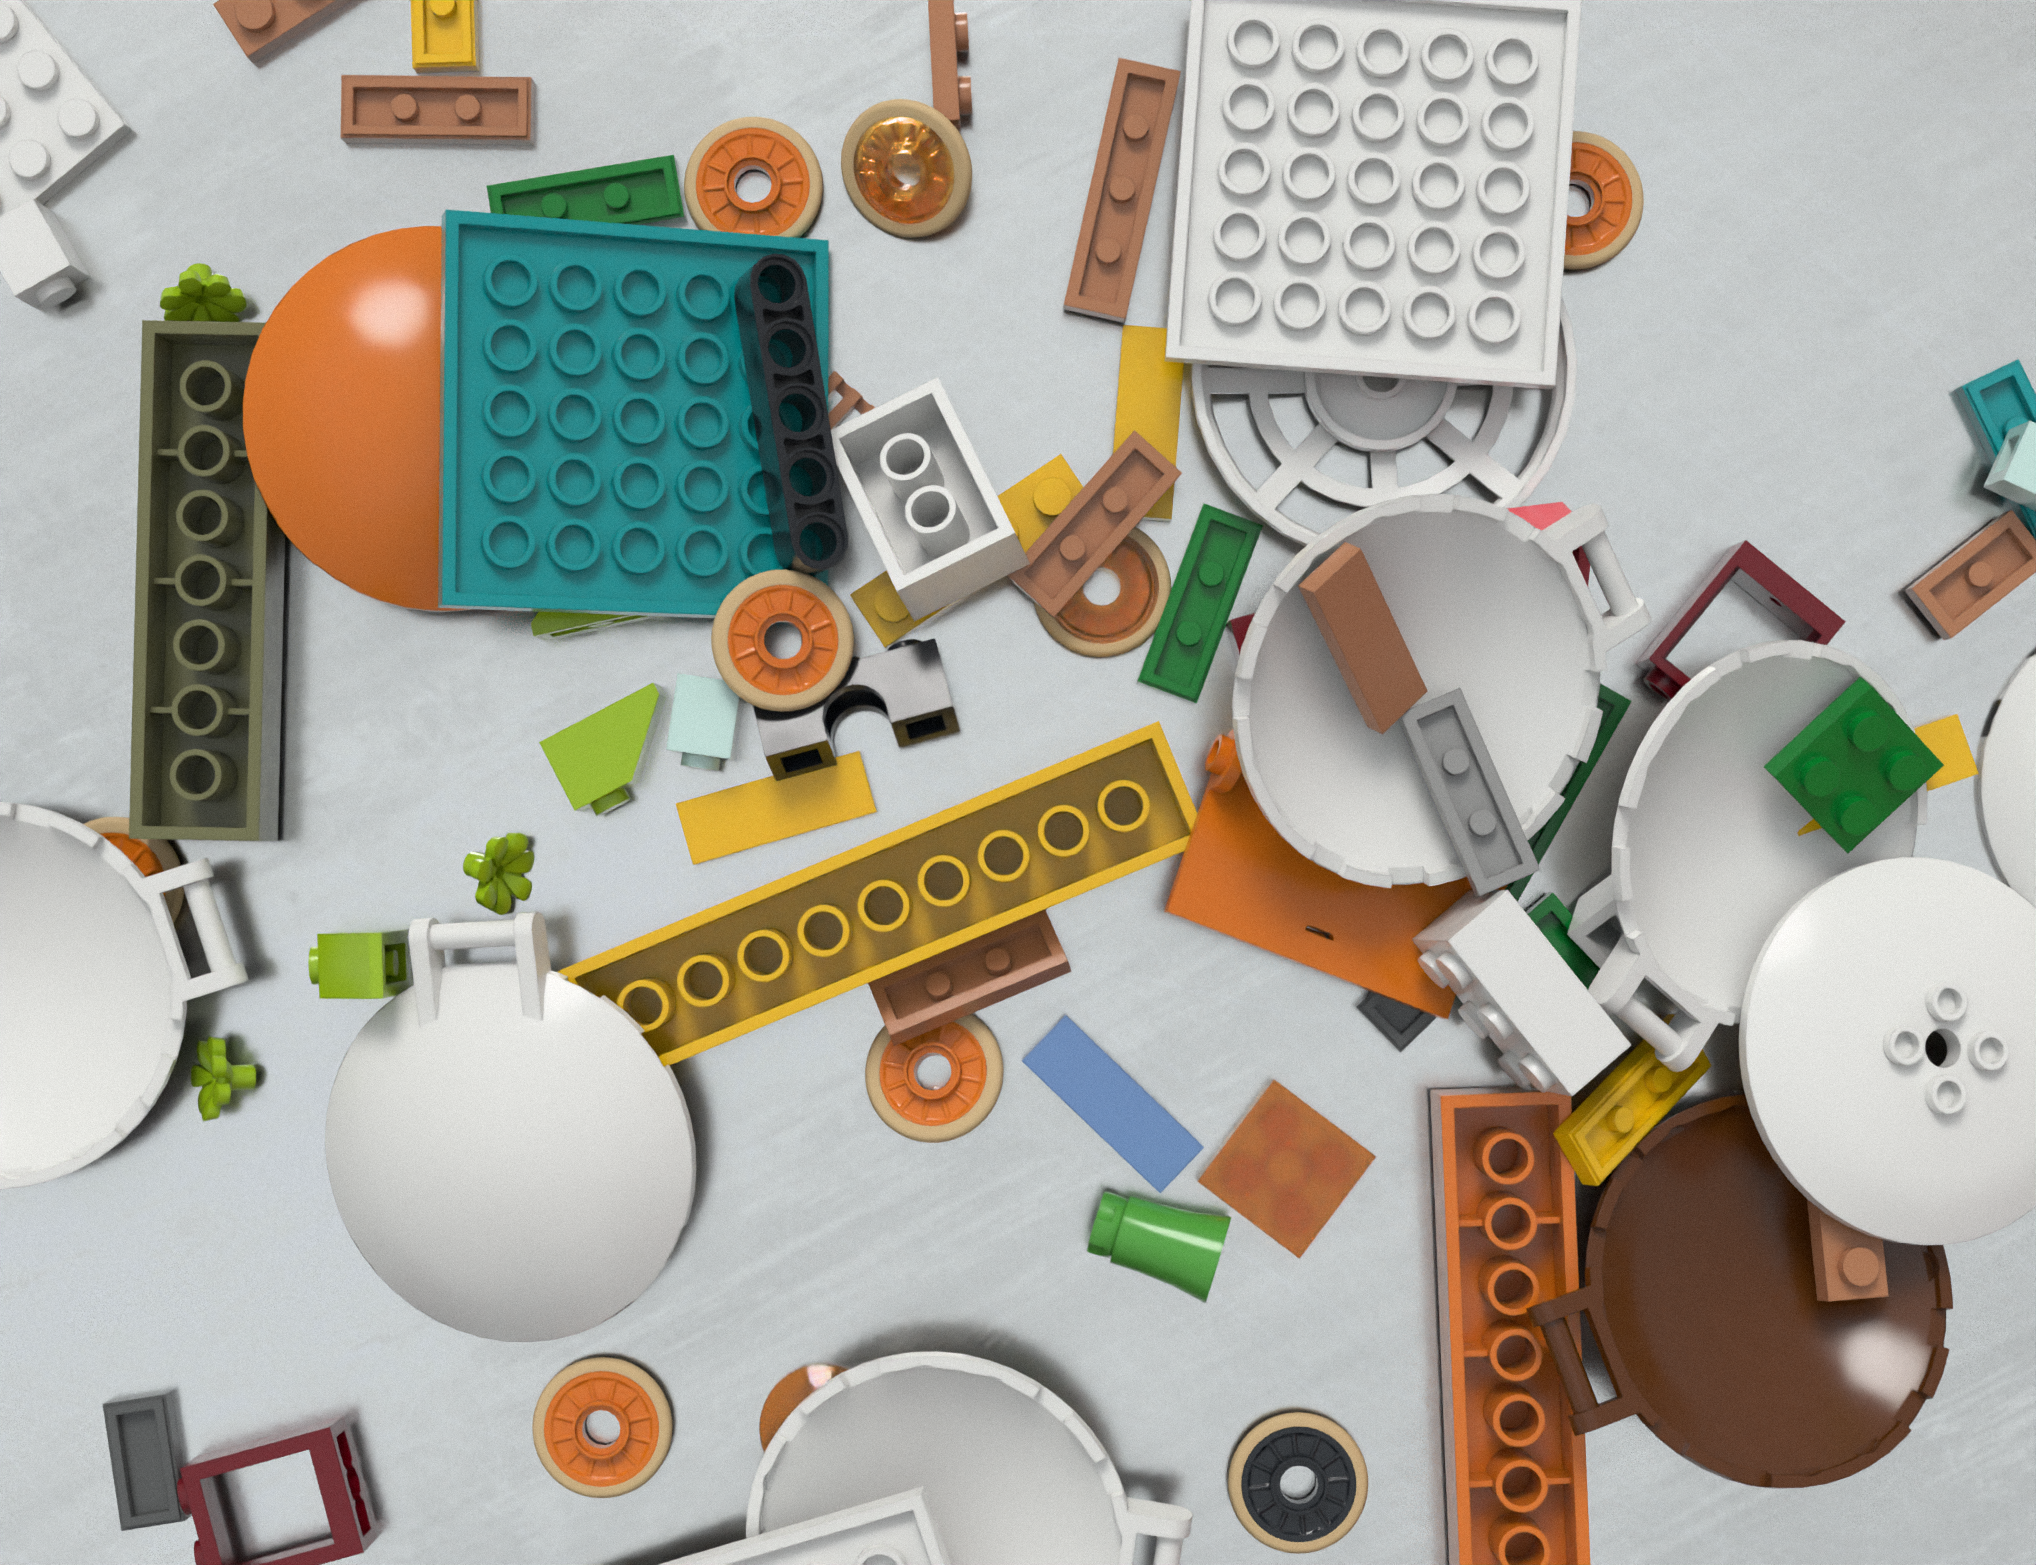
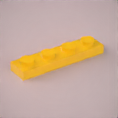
[850,454,1083,649]

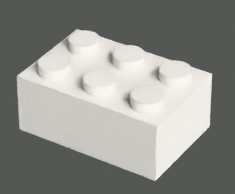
[831,377,1030,621]
[1412,890,1631,1096]

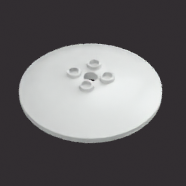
[1739,857,2036,1245]

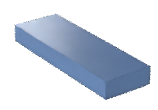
[1022,1014,1204,1193]

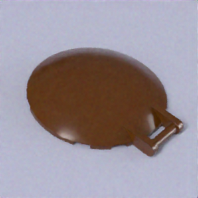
[1526,1094,1953,1489]

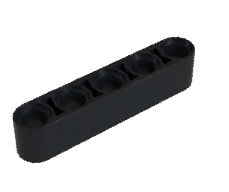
[734,254,848,576]

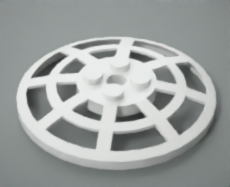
[1191,298,1577,546]

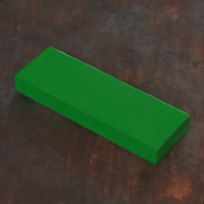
[486,155,686,226]
[1136,503,1263,705]

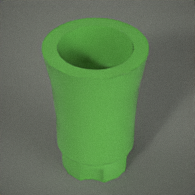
[1087,1191,1231,1304]

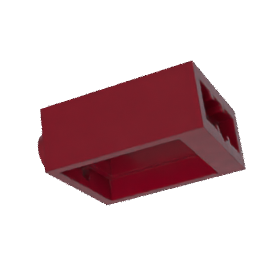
[1636,540,1846,702]
[177,1415,377,1565]

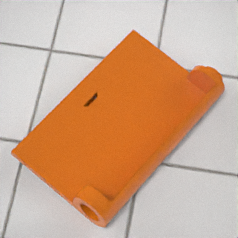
[1164,729,1508,1020]

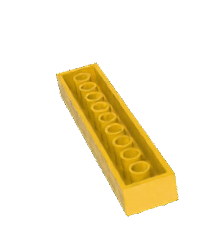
[558,721,1197,1066]

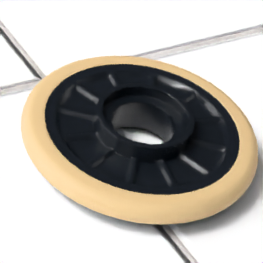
[1228,1412,1368,1554]

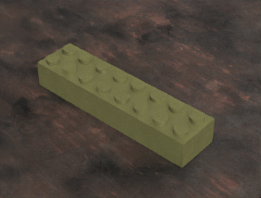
[129,320,285,842]

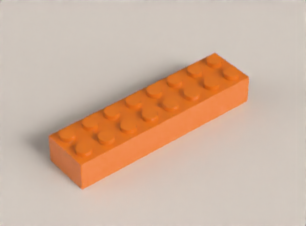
[1430,1086,1591,1565]

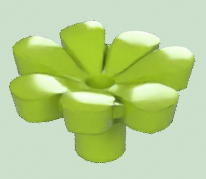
[160,263,247,322]
[463,833,534,915]
[191,1036,256,1122]

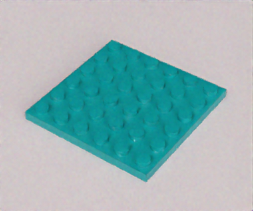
[438,209,829,618]

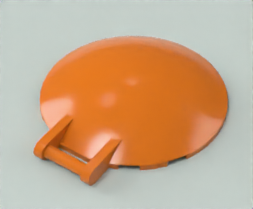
[243,226,472,612]

